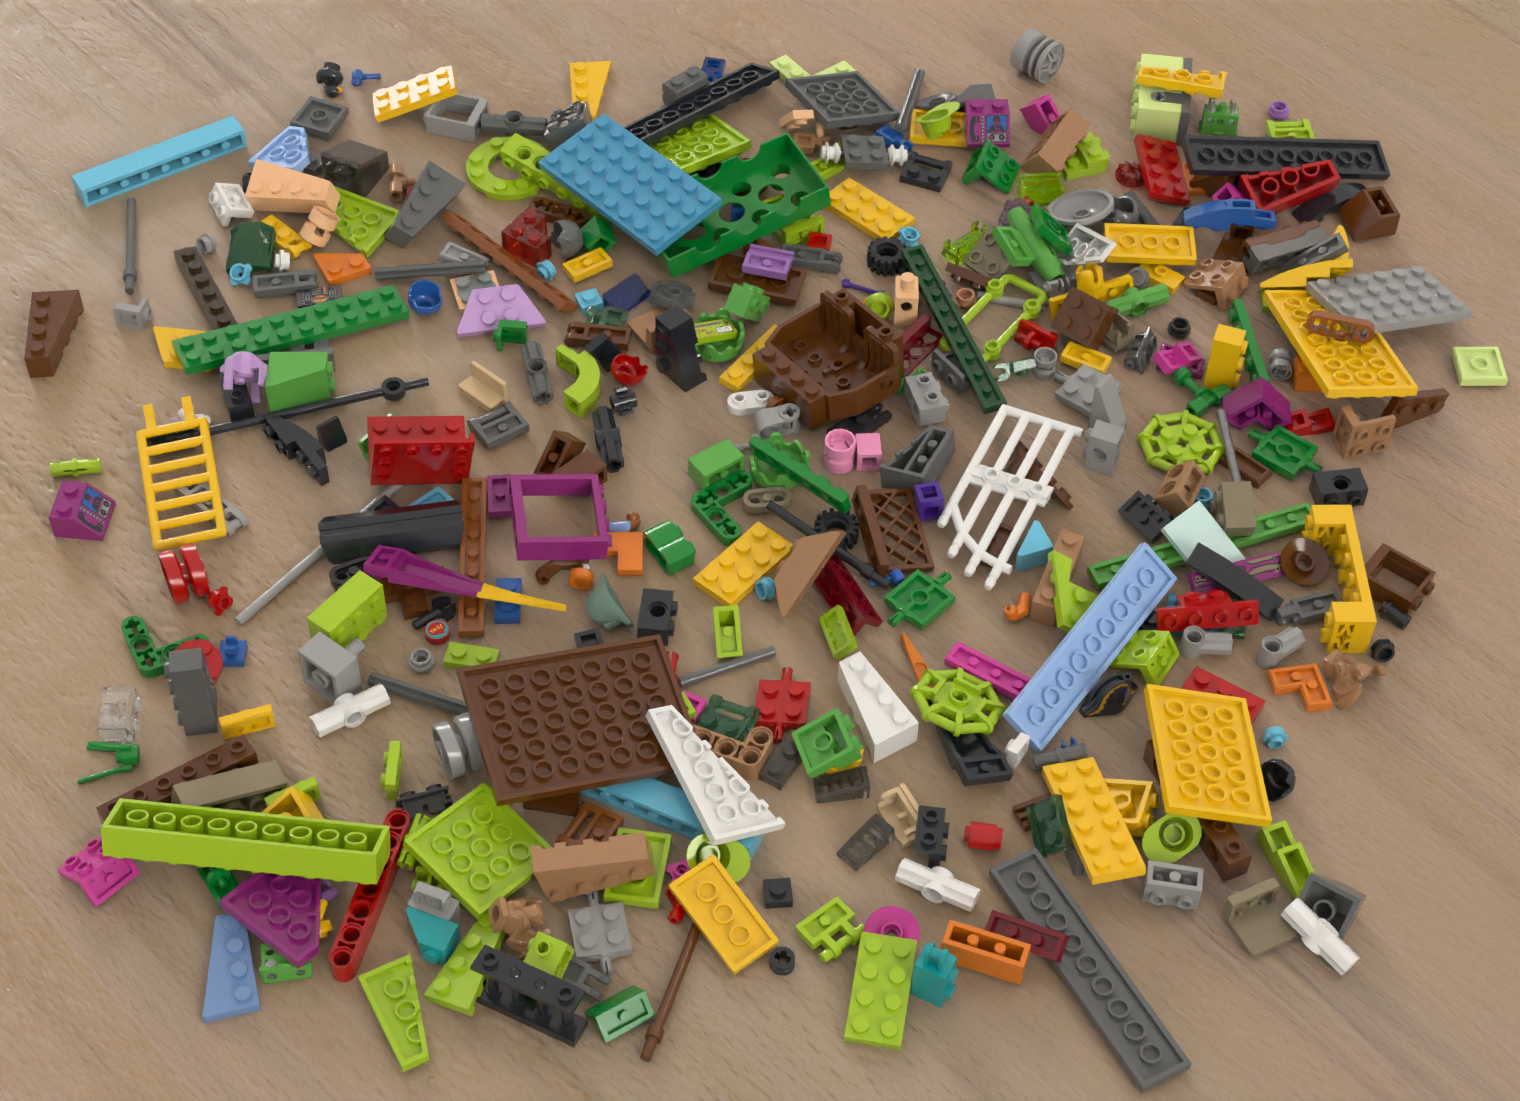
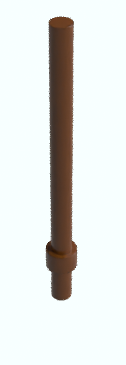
[640,922,701,1062]

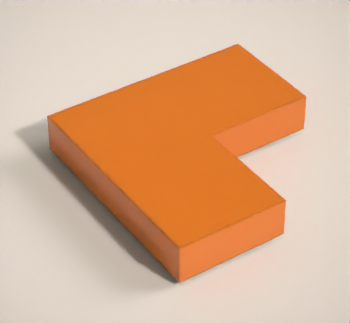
[593,532,643,576]
[1266,663,1333,712]

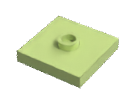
[1451,347,1508,386]

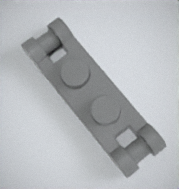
[173,474,249,538]

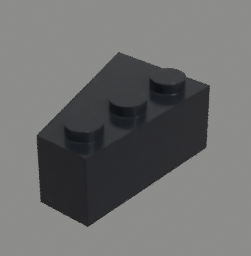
[655,304,707,393]

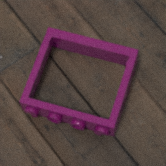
[508,474,612,561]

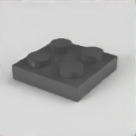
[290,96,349,140]

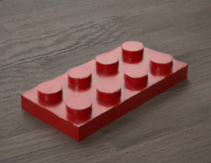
[1134,134,1191,206]

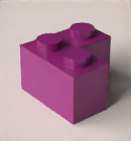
[1223,377,1291,431]

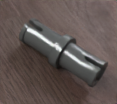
[1032,743,1088,771]

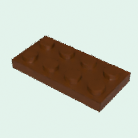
[708,254,807,306]

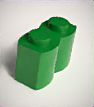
[643,520,696,576]

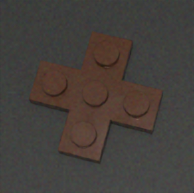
[376,553,444,620]

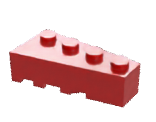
[1238,159,1340,215]

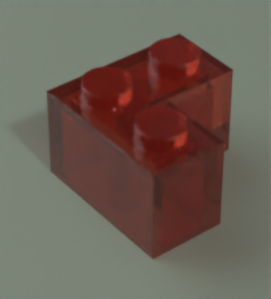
[501,207,552,268]

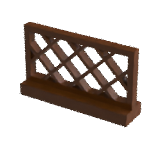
[851,485,935,577]

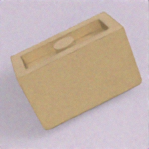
[458,361,508,413]

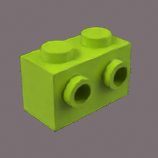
[523,931,575,979]

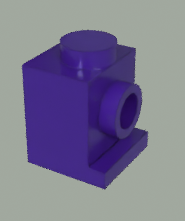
[914,481,944,522]

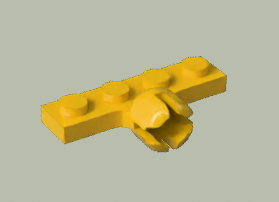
[1048,263,1133,321]

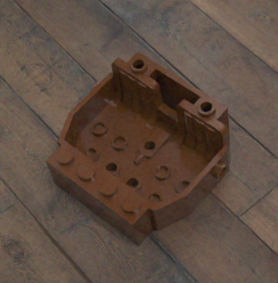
[752,288,904,431]

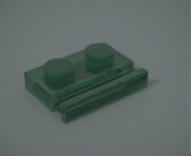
[1026,794,1073,859]

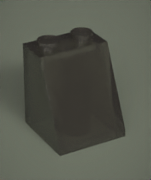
[320,140,389,198]

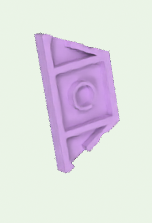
[457,284,546,338]

